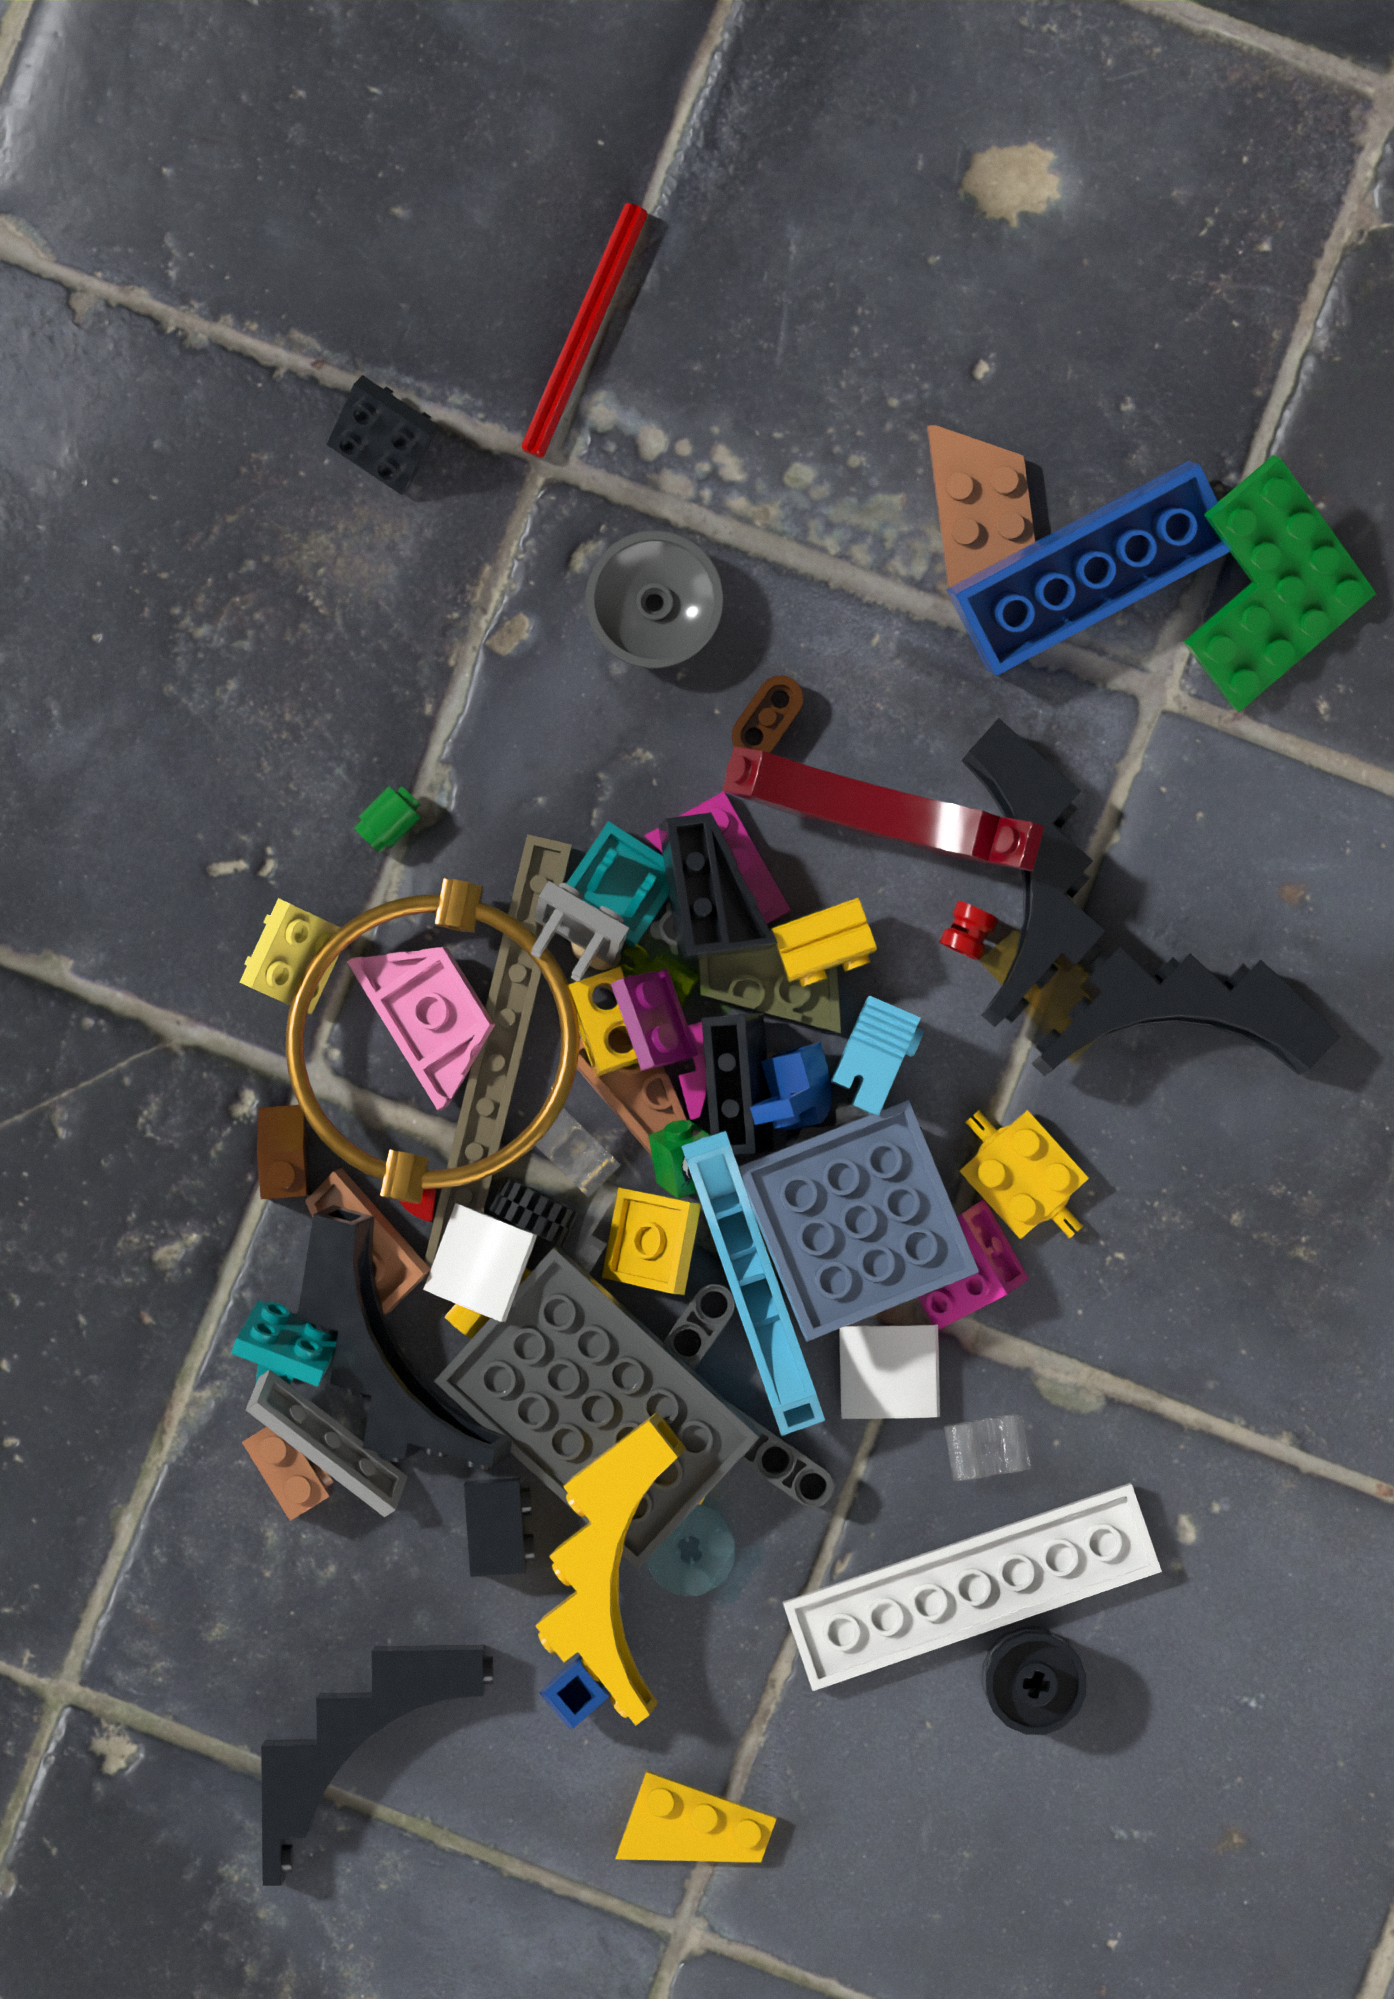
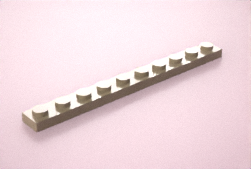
[422,834,572,1282]

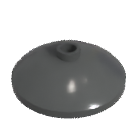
[586,531,723,669]

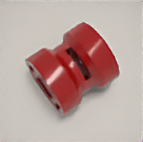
[939,901,999,961]

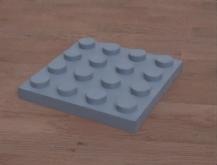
[738,1100,979,1342]

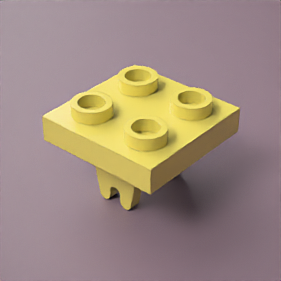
[239,898,340,1015]

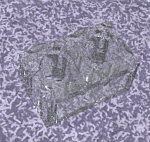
[535,1107,621,1198]

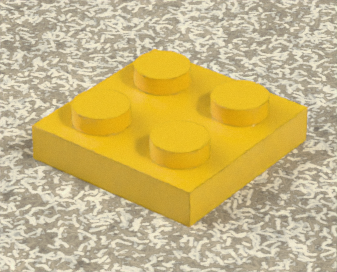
[602,1187,701,1295]

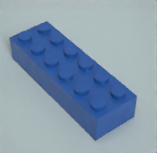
[946,461,1230,676]

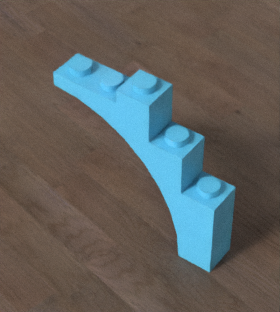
[681,1131,825,1436]

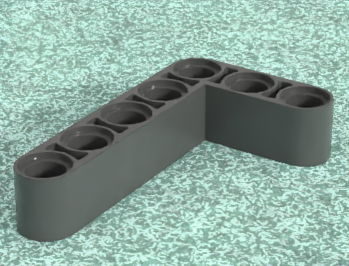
[662,1283,834,1507]

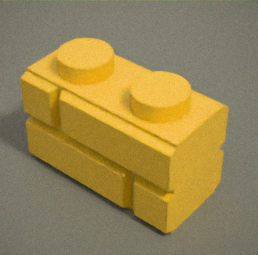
[771,898,877,987]

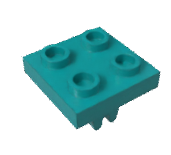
[566,821,669,948]
[231,1300,338,1387]

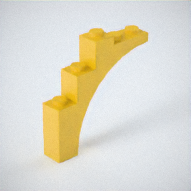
[536,1411,686,1726]

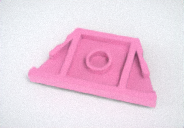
[347,947,495,1110]

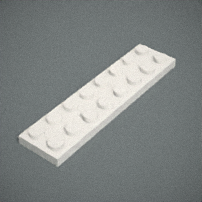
[783,1483,1162,1691]

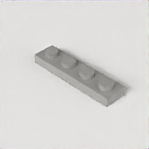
[246,1370,408,1517]

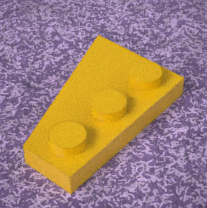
[615,1770,777,1863]

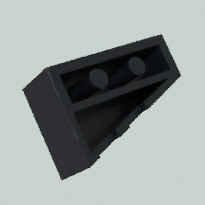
[658,812,778,962]

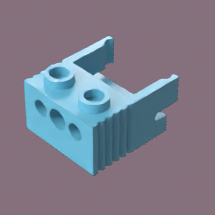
[831,996,924,1116]

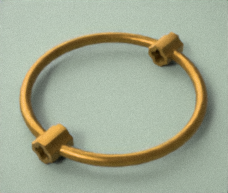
[286,879,579,1204]

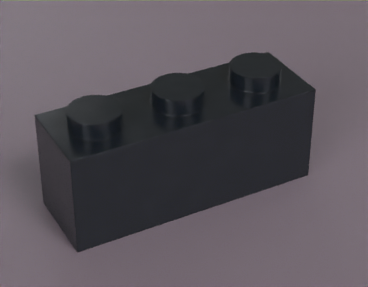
[701,1012,774,1155]

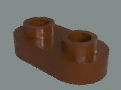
[731,675,803,753]

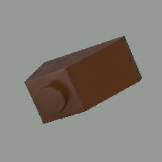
[257,1105,311,1200]

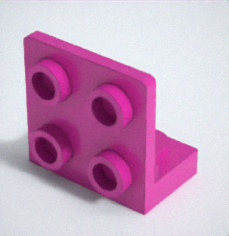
[917,1199,1029,1330]

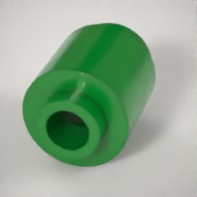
[354,786,421,854]

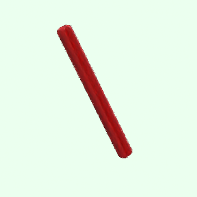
[522,203,647,458]

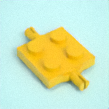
[959,1109,1089,1239]

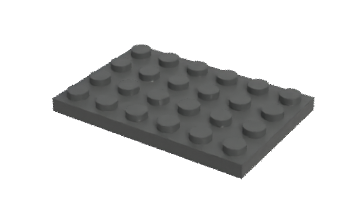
[434,1245,762,1570]

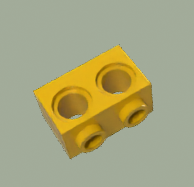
[568,967,638,1077]

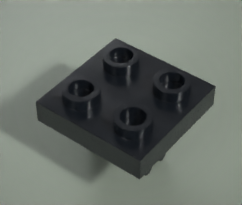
[326,375,439,495]

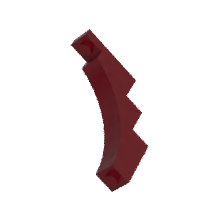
[722,746,1044,871]

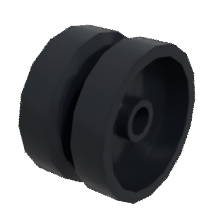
[982,1627,1086,1735]

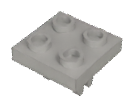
[531,881,629,982]

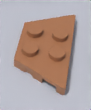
[927,425,1035,601]

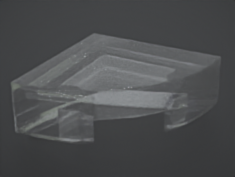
[836,1102,883,1126]

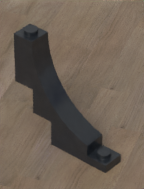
[261,1645,494,1886]

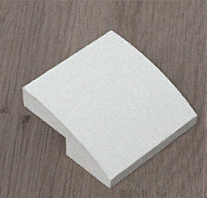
[423,1203,537,1322]
[839,1325,940,1419]

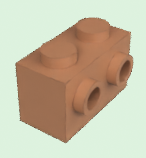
[242,1427,335,1521]

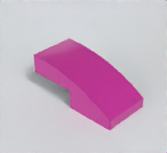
[679,1022,707,1120]

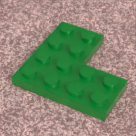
[1183,455,1376,712]

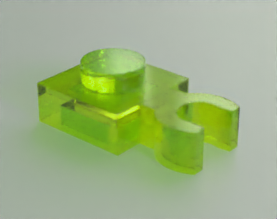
[616,944,700,1011]

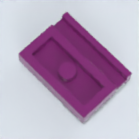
[611,969,698,1071]

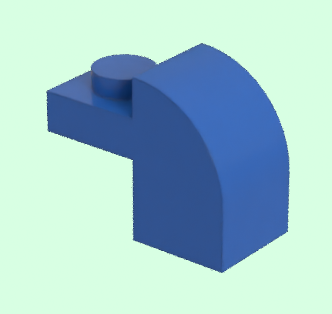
[750,1042,832,1132]
[539,1655,610,1729]

